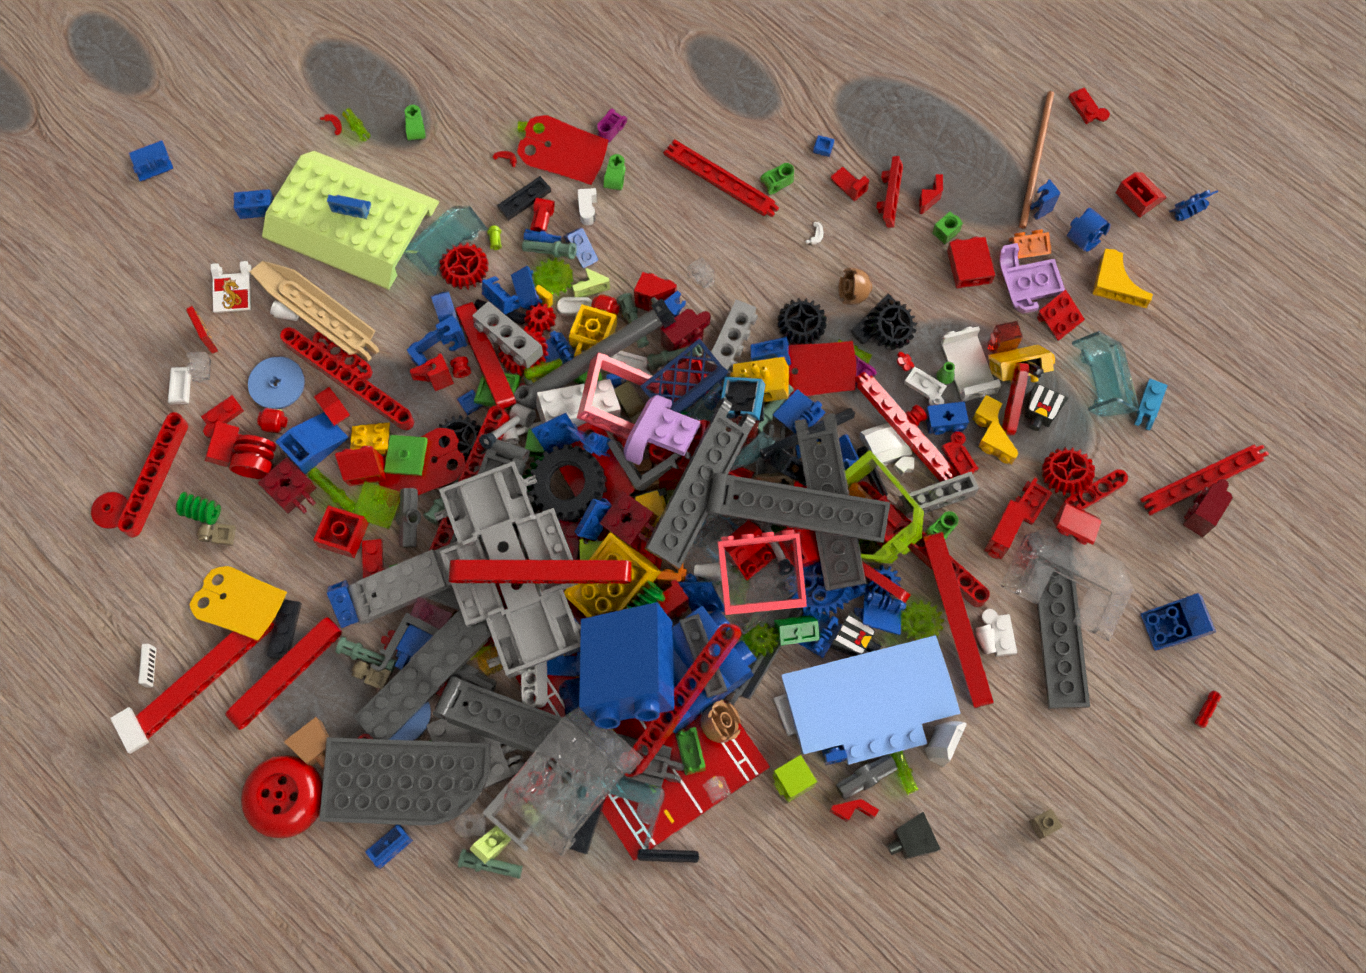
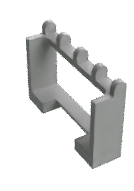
[483,753,581,851]

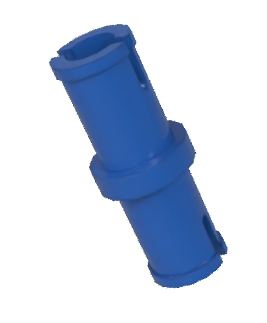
[524,229,562,243]

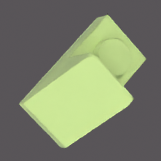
[572,268,610,297]
[470,825,511,863]

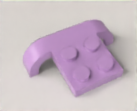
[999,243,1065,314]
[624,395,700,465]

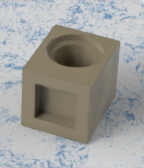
[1029,808,1062,840]

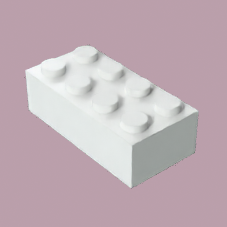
[536,379,621,427]

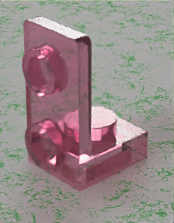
[410,597,452,630]

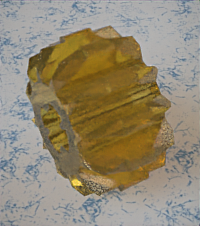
[477,646,504,675]

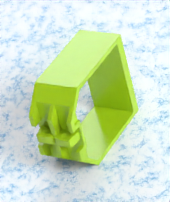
[845,450,924,564]

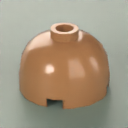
[839,268,872,305]
[700,700,741,743]

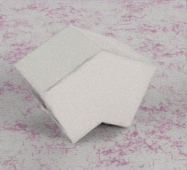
[893,456,914,476]

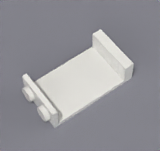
[941,326,1001,402]

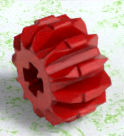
[524,302,556,335]

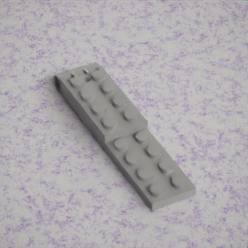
[348,536,509,624]

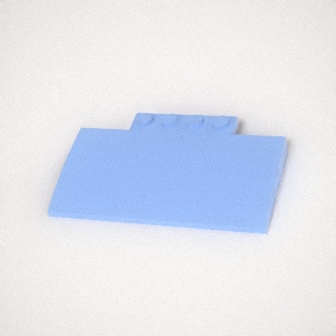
[781,635,961,764]

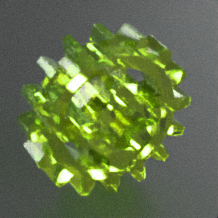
[534,257,574,296]
[901,600,944,641]

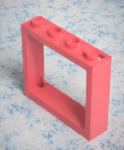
[577,352,665,444]
[717,530,807,615]

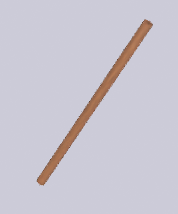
[1019,91,1054,229]

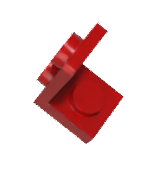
[831,167,870,202]

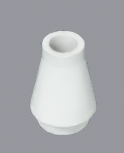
[270,300,299,322]
[694,562,721,582]
[975,624,996,655]

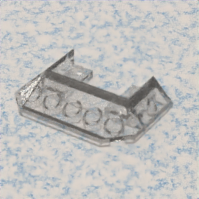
[1000,527,1134,641]

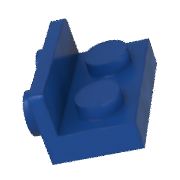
[327,195,371,219]
[751,337,791,365]
[575,498,612,541]

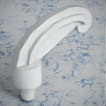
[806,222,824,245]

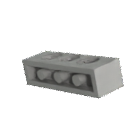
[707,299,758,372]
[472,301,543,369]
[897,472,979,519]

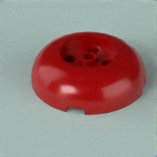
[241,755,323,839]

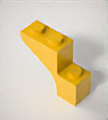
[972,395,1018,465]

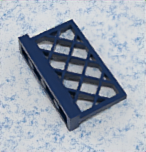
[640,338,729,414]

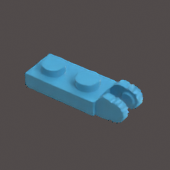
[1134,379,1168,431]

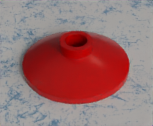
[91,492,128,529]

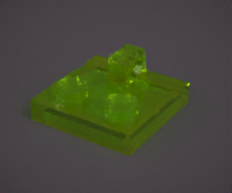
[353,481,400,529]

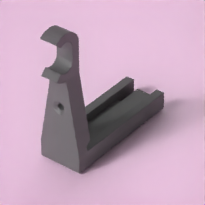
[607,439,692,491]
[371,612,439,671]

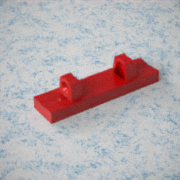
[876,156,903,228]

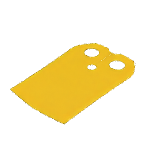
[189,566,287,640]

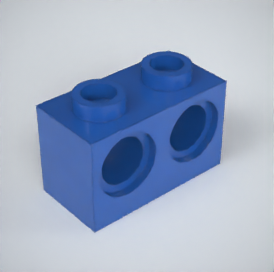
[234,189,274,219]

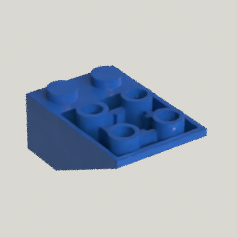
[275,412,349,475]
[1140,593,1216,651]

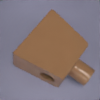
[284,717,329,769]

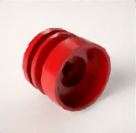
[229,435,277,479]

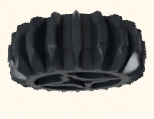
[777,298,827,345]
[867,300,917,350]
[439,415,481,466]

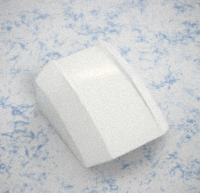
[859,423,912,469]
[925,721,966,767]

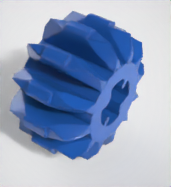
[867,565,901,599]

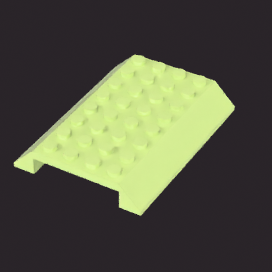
[262,151,439,290]

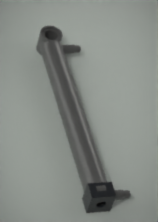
[514,297,676,409]

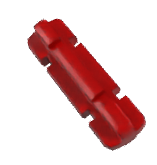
[1195,690,1222,728]

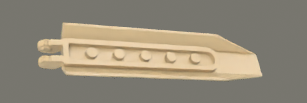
[249,261,379,361]

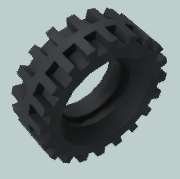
[530,445,607,522]

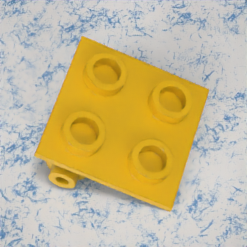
[350,422,390,455]

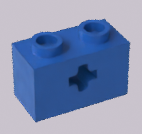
[925,401,969,435]

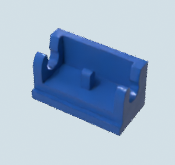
[1030,180,1061,220]
[511,266,542,310]
[482,276,520,314]
[664,290,686,318]
[435,316,468,351]
[365,825,413,869]

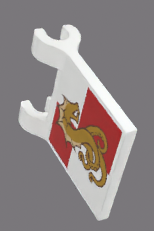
[211,261,251,313]

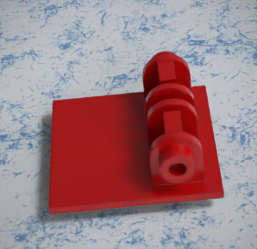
[1037,290,1085,341]

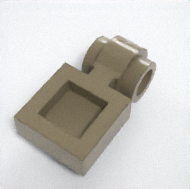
[196,523,236,546]
[351,660,392,690]

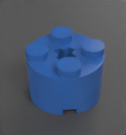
[1067,207,1111,252]

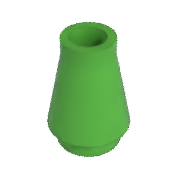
[936,362,955,384]

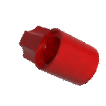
[530,198,555,232]

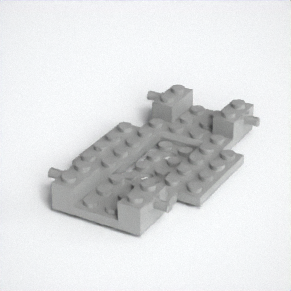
[434,461,581,679]

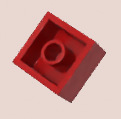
[313,505,369,559]

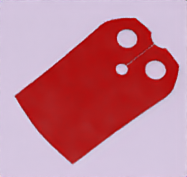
[517,115,609,185]
[788,341,856,397]
[559,423,635,505]
[378,428,465,508]

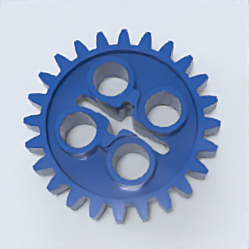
[788,561,853,617]

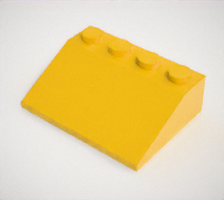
[564,533,661,618]

